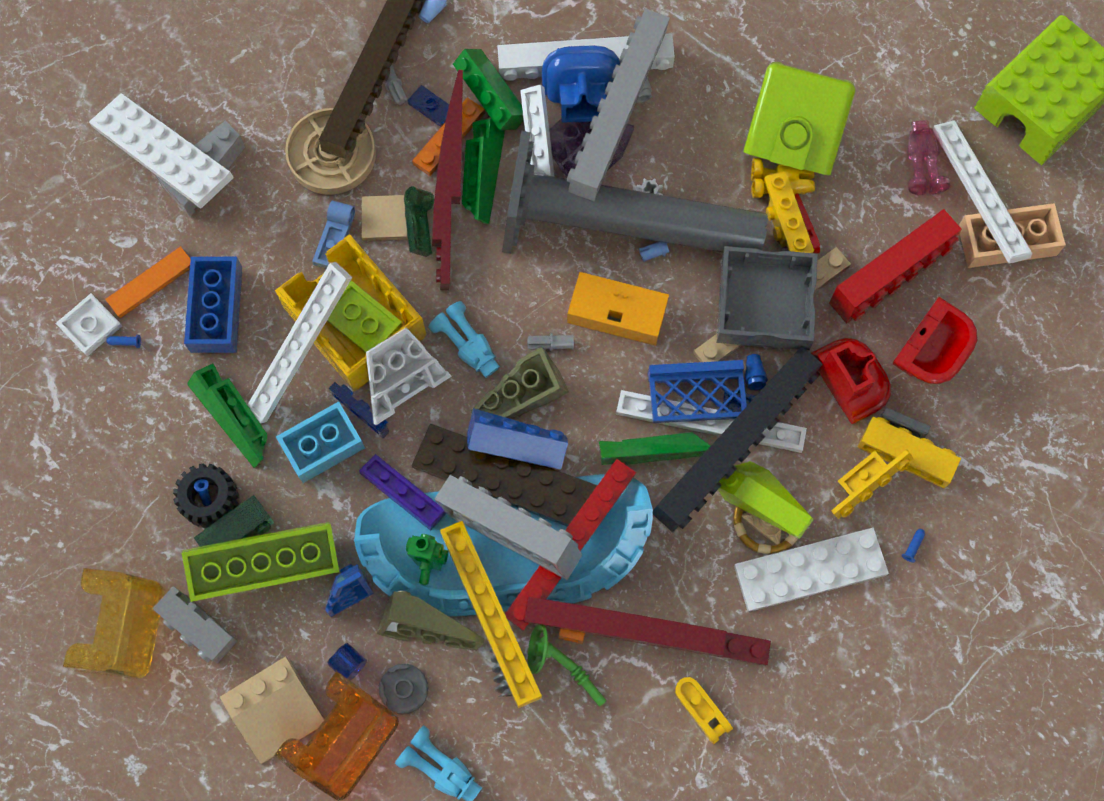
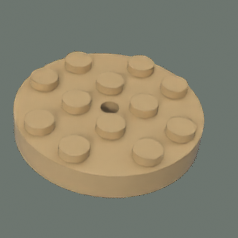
[285,108,376,195]

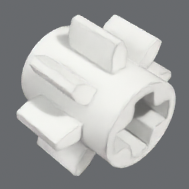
[636,178,663,195]

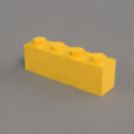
[857,417,961,489]

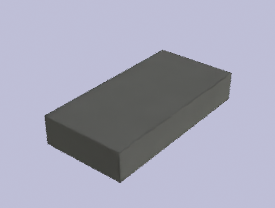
[880,408,931,439]

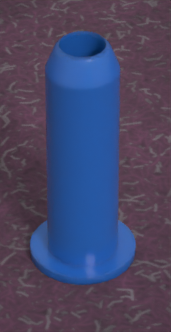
[106,334,141,348]
[194,479,212,507]
[901,529,925,563]

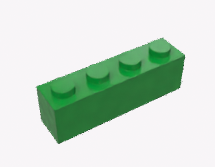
[453,49,524,130]

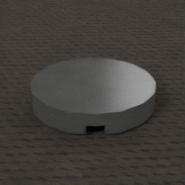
[379,664,428,714]

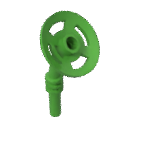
[528,624,607,707]

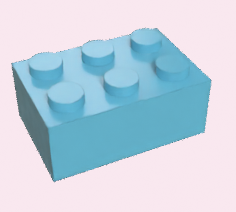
[276,402,365,483]

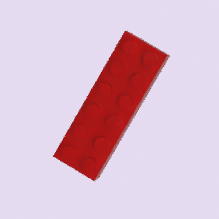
[829,209,962,324]

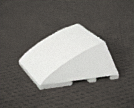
[366,328,452,425]

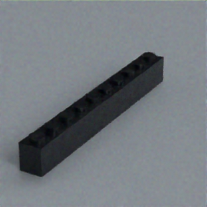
[653,346,823,532]

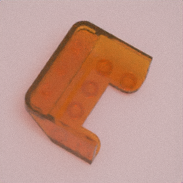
[274,671,399,801]

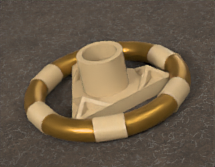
[733,506,798,555]

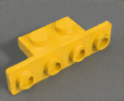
[764,171,814,253]
[831,450,913,519]

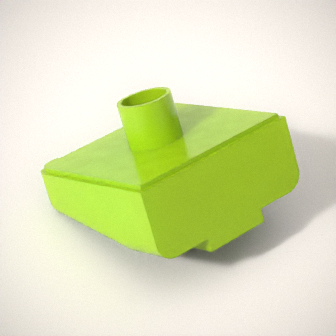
[743,62,855,175]

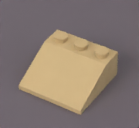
[220,656,327,764]

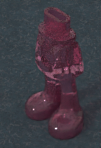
[908,121,951,195]

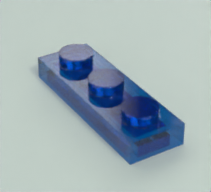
[328,382,389,439]

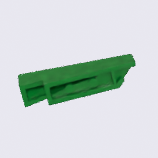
[462,118,505,224]
[599,432,710,465]

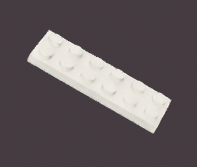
[734,528,889,612]

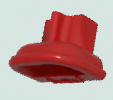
[893,297,978,384]
[811,338,891,424]

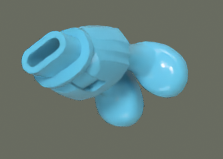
[428,301,500,378]
[395,725,482,801]

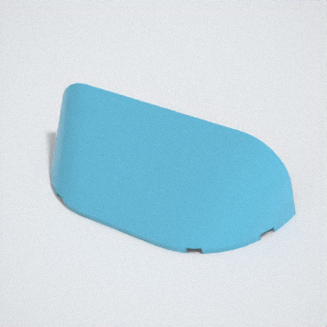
[354,474,653,616]

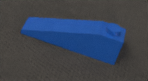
[325,564,374,617]

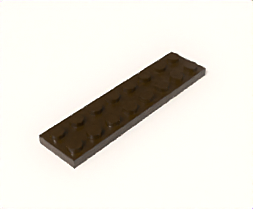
[412,423,597,526]

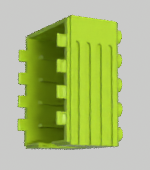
[974,15,1104,166]

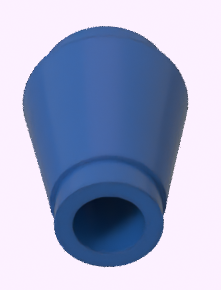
[745,354,768,390]

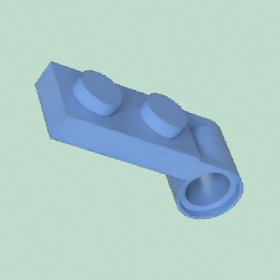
[312,200,355,269]

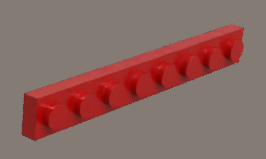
[505,459,637,631]

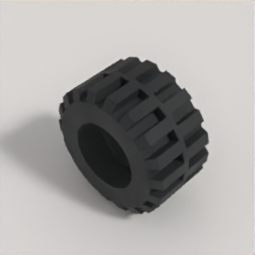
[173,463,239,528]

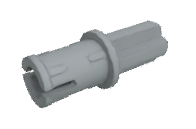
[385,65,407,105]
[527,333,574,352]

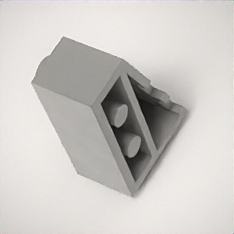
[152,586,238,664]

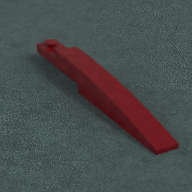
[432,70,463,291]
[524,597,771,666]

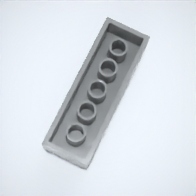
[434,475,582,580]

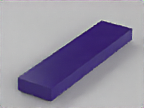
[359,454,446,531]

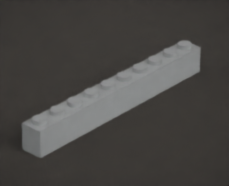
[567,9,670,201]

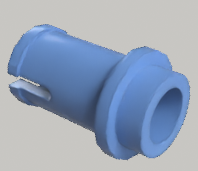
[639,241,669,262]

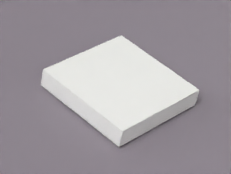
[56,293,122,357]

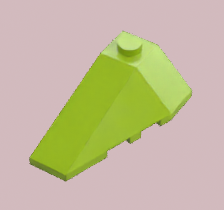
[718,461,813,539]

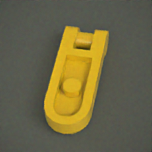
[675,677,733,745]

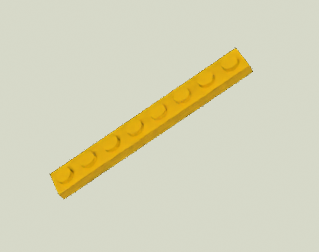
[440,521,542,709]

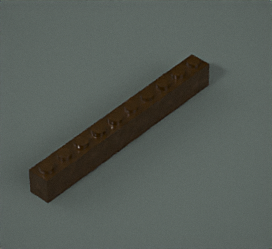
[319,0,423,159]

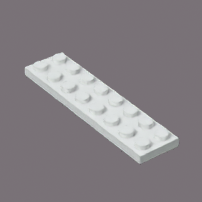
[89,93,234,208]

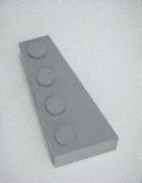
[156,120,245,217]

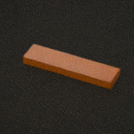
[105,246,191,318]

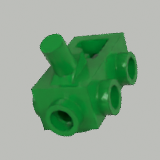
[406,534,449,585]

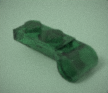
[404,186,434,257]

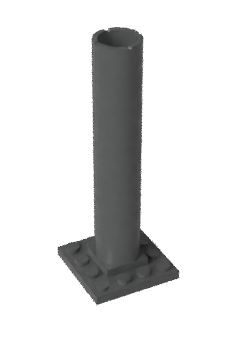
[502,131,768,254]

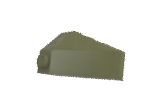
[471,347,569,419]
[377,591,484,651]

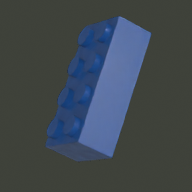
[184,256,242,353]

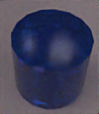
[327,643,367,682]

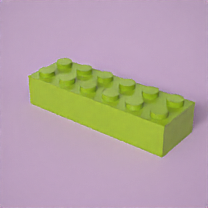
[181,522,339,602]

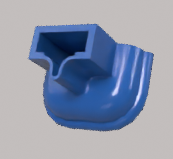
[542,45,621,123]

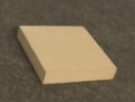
[362,195,408,241]

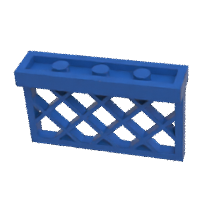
[647,360,747,423]

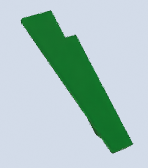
[187,363,268,468]

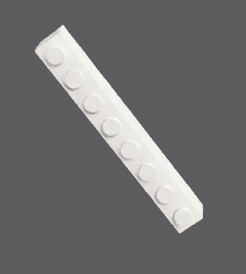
[497,33,675,81]

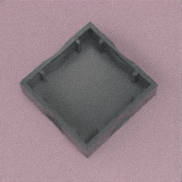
[716,246,818,351]

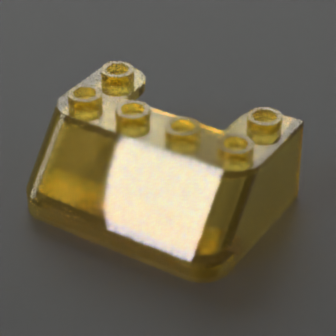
[63,568,164,679]

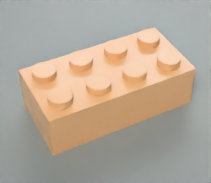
[959,203,1066,268]

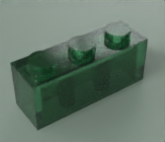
[194,495,274,547]

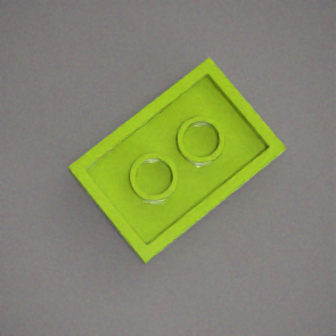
[327,281,403,353]

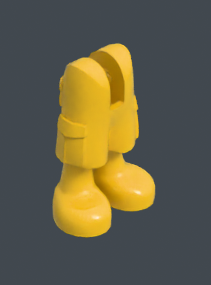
[751,158,815,199]

